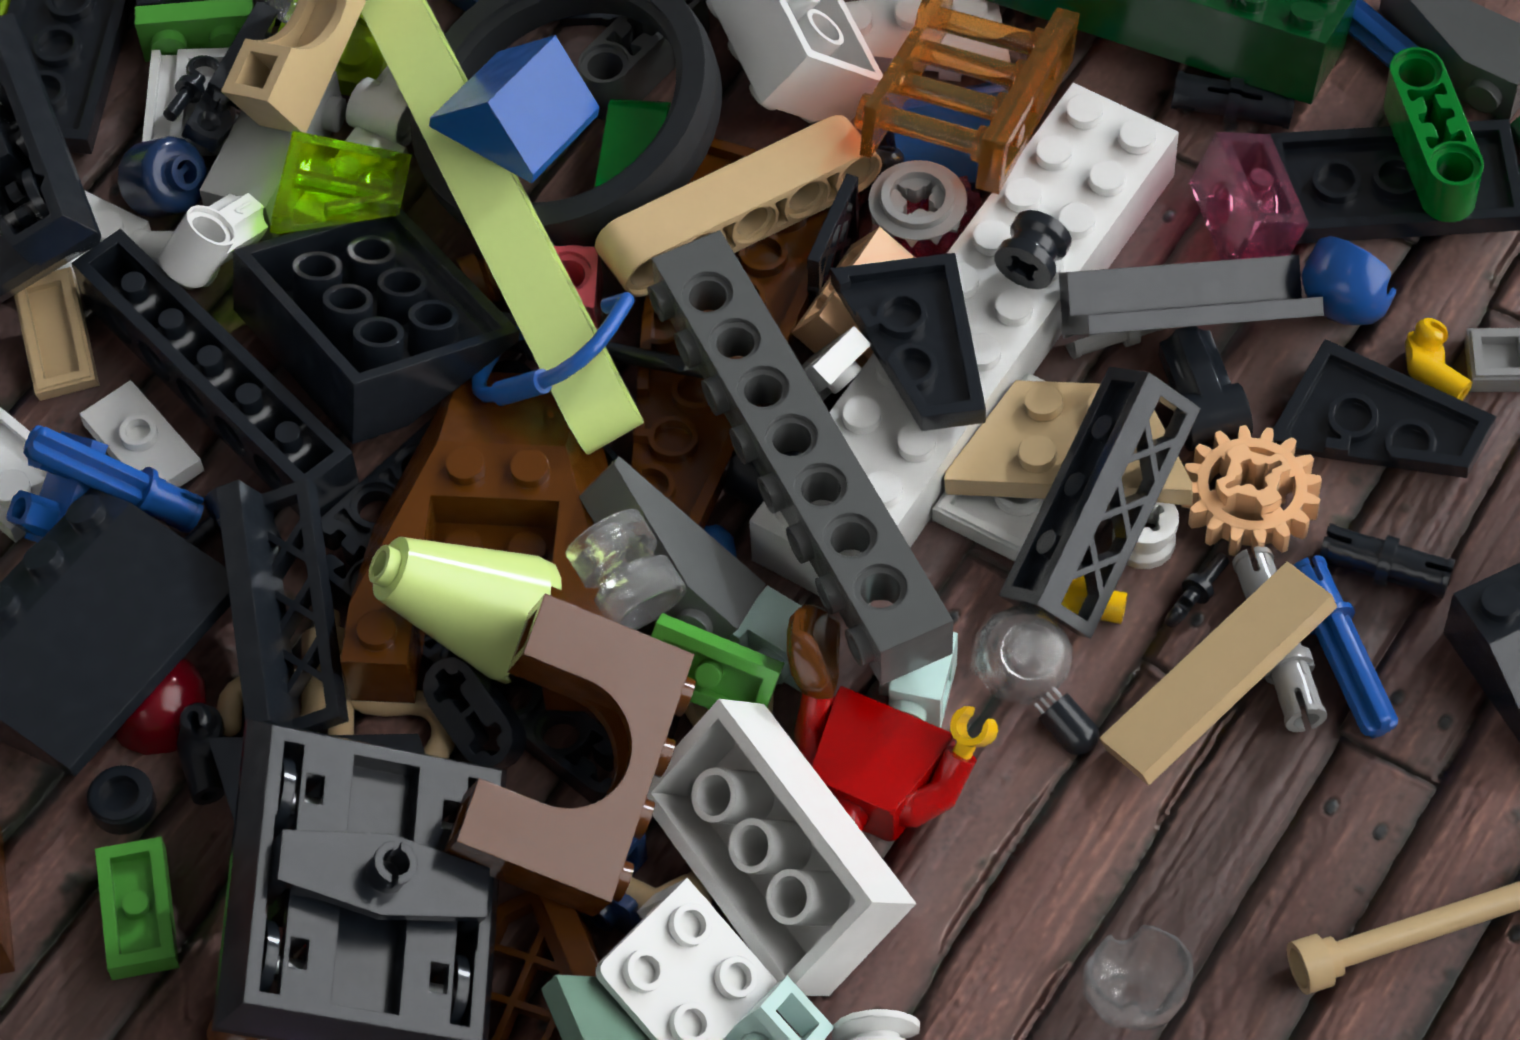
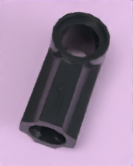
[1158,326,1253,451]

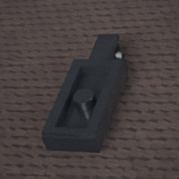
[181,1,279,153]

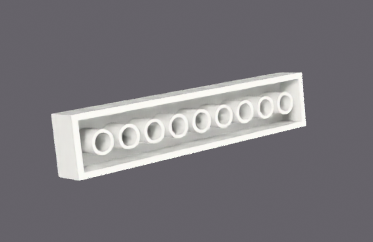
[749,83,1179,605]

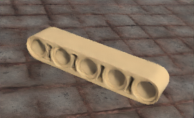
[595,115,882,297]

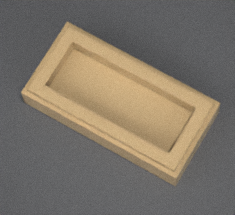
[14,267,100,401]

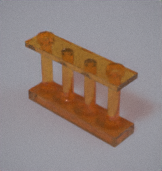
[854,0,1080,194]

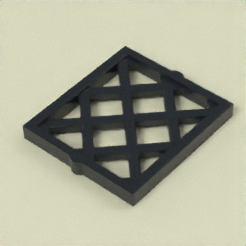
[807,174,859,305]

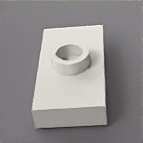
[79,380,204,487]

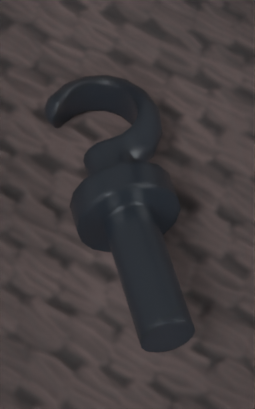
[163,55,220,122]
[1165,553,1230,628]

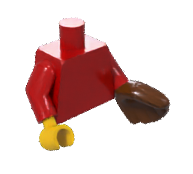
[786,605,998,841]

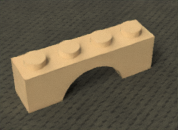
[221,0,366,135]

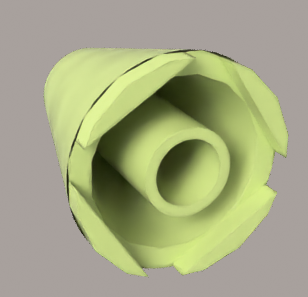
[368,537,562,684]

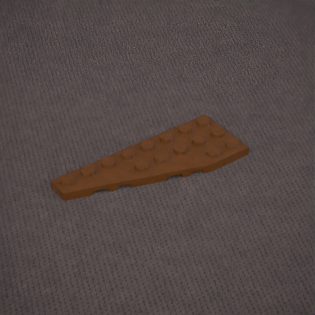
[632,138,862,530]

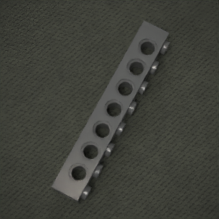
[647,230,953,685]

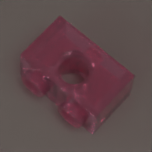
[1189,132,1309,260]

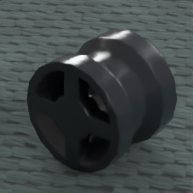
[994,210,1072,290]

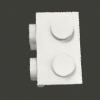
[596,878,778,1040]

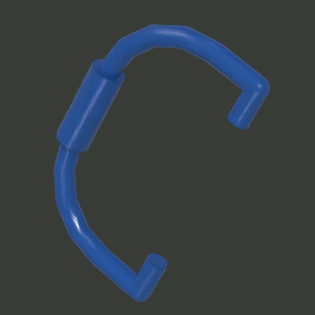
[472,292,634,406]

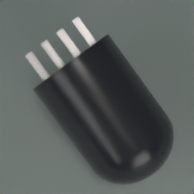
[1034,687,1100,755]

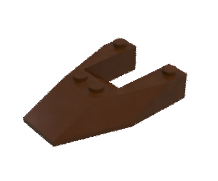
[340,372,626,712]

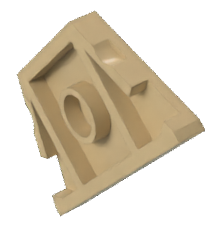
[944,380,1193,505]

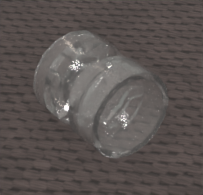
[565,509,687,630]

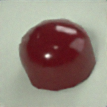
[114,659,206,755]

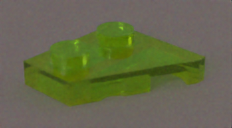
[270,131,412,234]

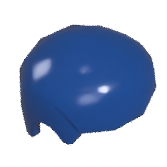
[1301,236,1396,326]

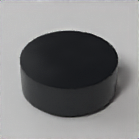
[87,765,157,835]

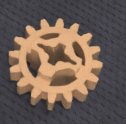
[1181,425,1322,558]

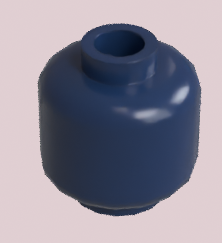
[117,136,208,218]

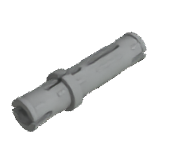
[1232,546,1327,732]

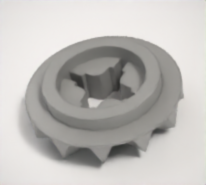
[868,160,967,248]

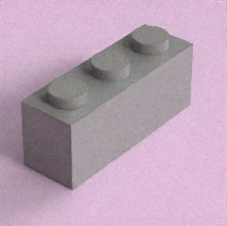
[199,71,347,241]

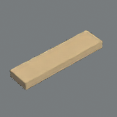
[1099,561,1337,786]

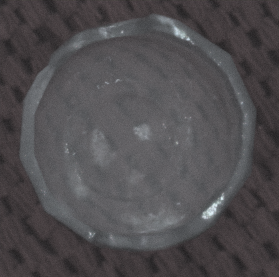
[969,606,1073,705]
[1083,925,1193,1031]

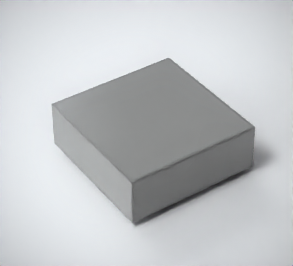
[1464,328,1520,392]

